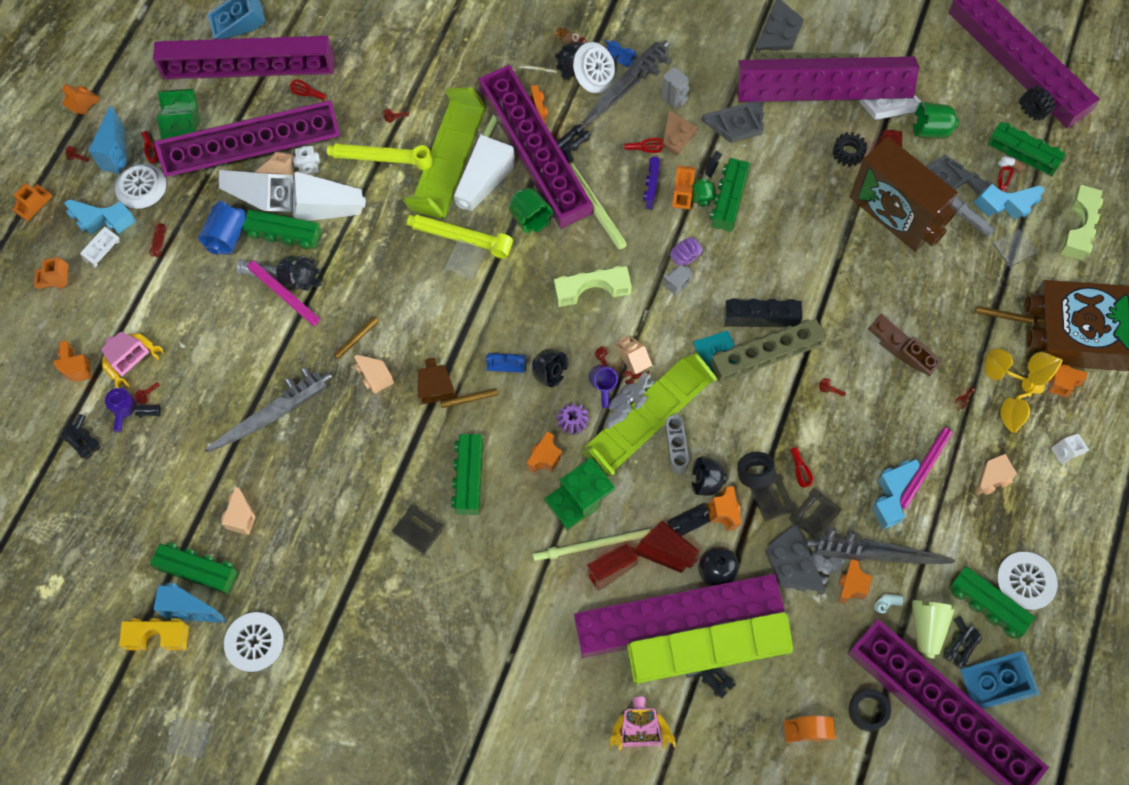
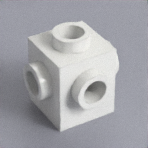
[293,146,320,174]

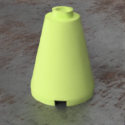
[912,600,955,659]

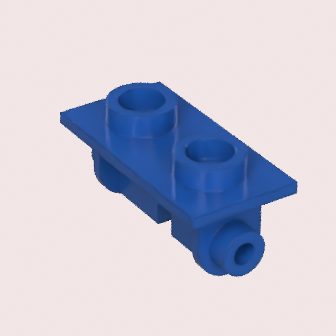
[605,40,637,68]
[486,353,526,373]

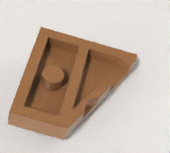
[663,111,698,156]

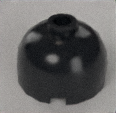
[532,349,568,388]
[691,456,727,496]
[698,546,739,586]

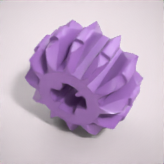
[670,237,703,266]
[556,402,589,436]

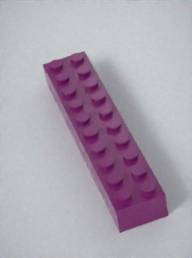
[949,0,1100,129]
[153,35,334,80]
[736,56,919,102]
[478,64,593,229]
[154,100,341,177]
[574,574,785,659]
[848,619,1050,785]

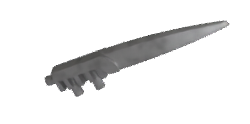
[582,40,671,126]
[204,367,332,452]
[806,527,956,564]

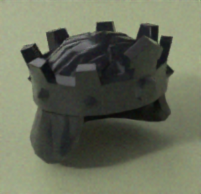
[555,41,588,80]
[276,255,321,291]

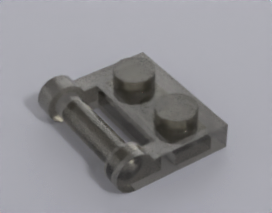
[749,473,797,522]
[789,488,842,539]
[392,503,445,555]

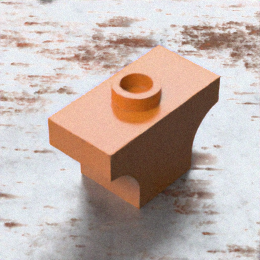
[62,84,100,115]
[12,183,53,222]
[1048,365,1087,397]
[526,431,562,473]
[707,486,742,531]
[837,559,873,604]

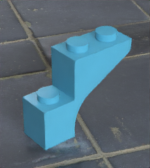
[973,184,1045,220]
[64,200,136,235]
[872,459,919,530]

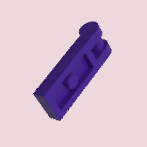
[643,157,660,210]

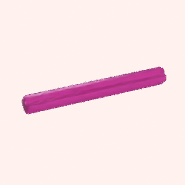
[247,261,320,326]
[900,427,952,509]

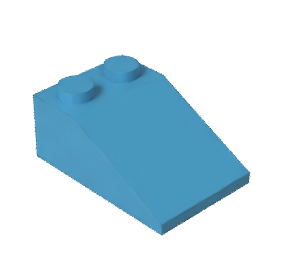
[207,0,266,39]
[88,106,127,174]
[154,583,226,623]
[960,651,1041,709]

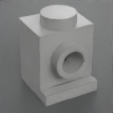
[663,264,692,296]

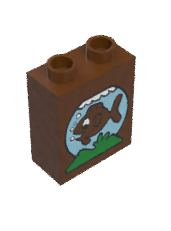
[849,137,958,252]
[1025,280,1129,371]

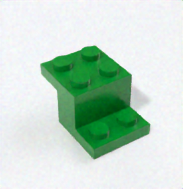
[156,88,201,139]
[544,457,615,531]

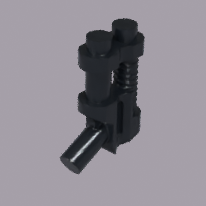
[556,124,591,163]
[61,414,100,459]
[943,616,982,669]
[685,667,736,699]

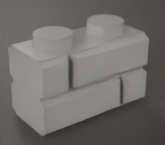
[661,67,689,109]

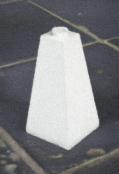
[454,135,515,211]
[219,170,293,211]
[292,172,366,221]

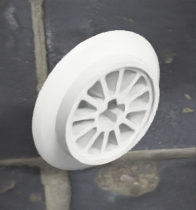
[574,42,615,93]
[115,164,167,209]
[998,552,1058,610]
[224,612,284,672]

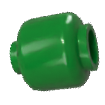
[691,179,715,207]

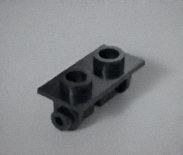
[667,504,710,539]

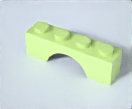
[1060,185,1103,261]
[554,266,632,307]

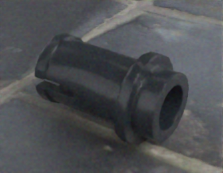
[135,403,161,418]

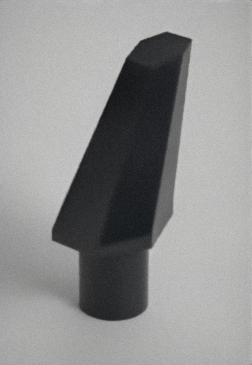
[705,151,722,178]

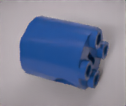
[198,201,246,255]

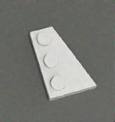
[859,95,921,120]

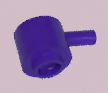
[588,365,618,408]
[105,388,136,433]

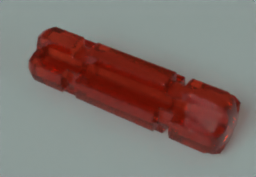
[149,223,167,257]

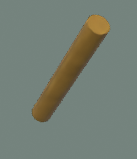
[975,306,1034,324]
[333,316,379,360]
[440,388,497,408]

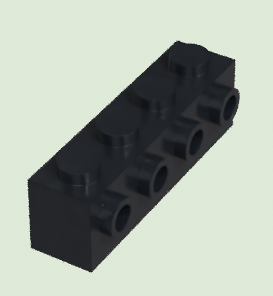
[724,298,802,327]

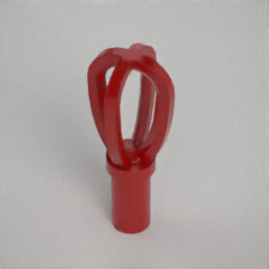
[290,79,326,101]
[141,131,159,164]
[624,137,663,153]
[997,166,1014,192]
[790,447,814,488]

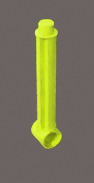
[327,143,433,170]
[407,214,513,259]

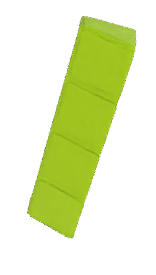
[403,87,485,219]
[581,352,717,476]
[626,612,793,686]

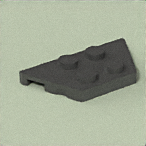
[755,0,804,52]
[701,101,764,143]
[765,524,826,595]

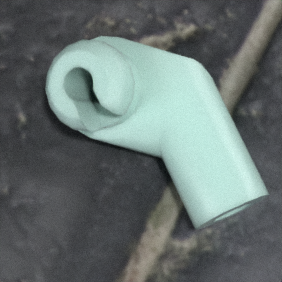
[875,594,903,614]

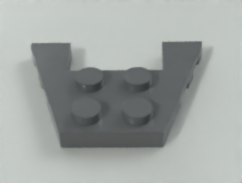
[926,155,992,196]

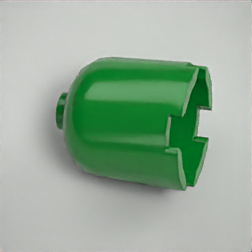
[913,101,959,139]
[508,188,554,234]

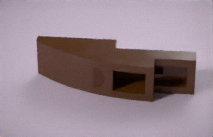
[868,314,942,376]

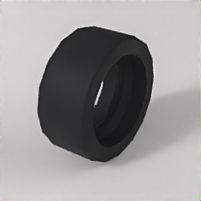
[737,452,776,488]
[848,689,891,732]

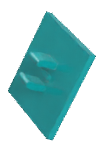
[693,330,737,373]

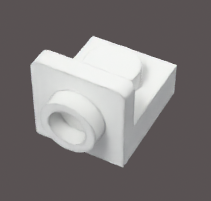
[1052,434,1089,464]

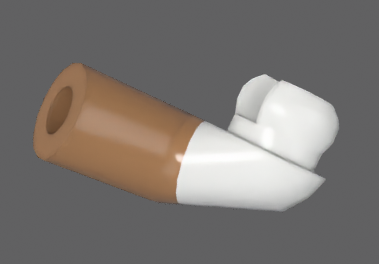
[998,156,1026,174]

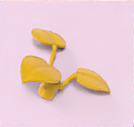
[985,349,1063,433]

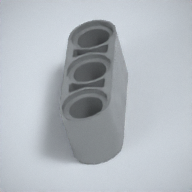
[665,415,689,474]

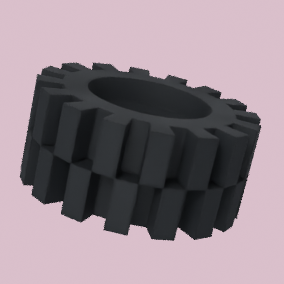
[1020,86,1055,121]
[832,132,867,167]

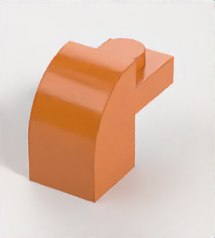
[672,165,696,209]
[34,257,69,289]
[53,341,92,381]
[783,716,836,743]

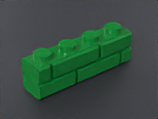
[987,121,1066,177]
[709,158,750,232]
[242,209,321,250]
[451,434,483,515]
[150,542,237,594]
[948,566,1036,640]

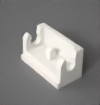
[80,227,120,268]

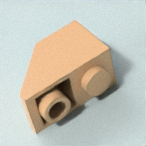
[255,152,294,175]
[614,336,652,374]
[354,355,394,394]
[975,454,1017,495]
[221,487,255,535]

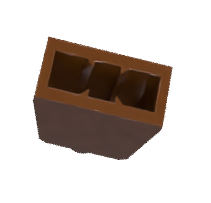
[418,358,456,405]

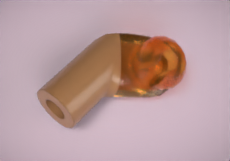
[556,27,579,44]

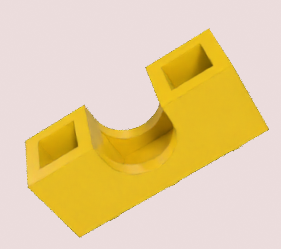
[119,618,189,651]

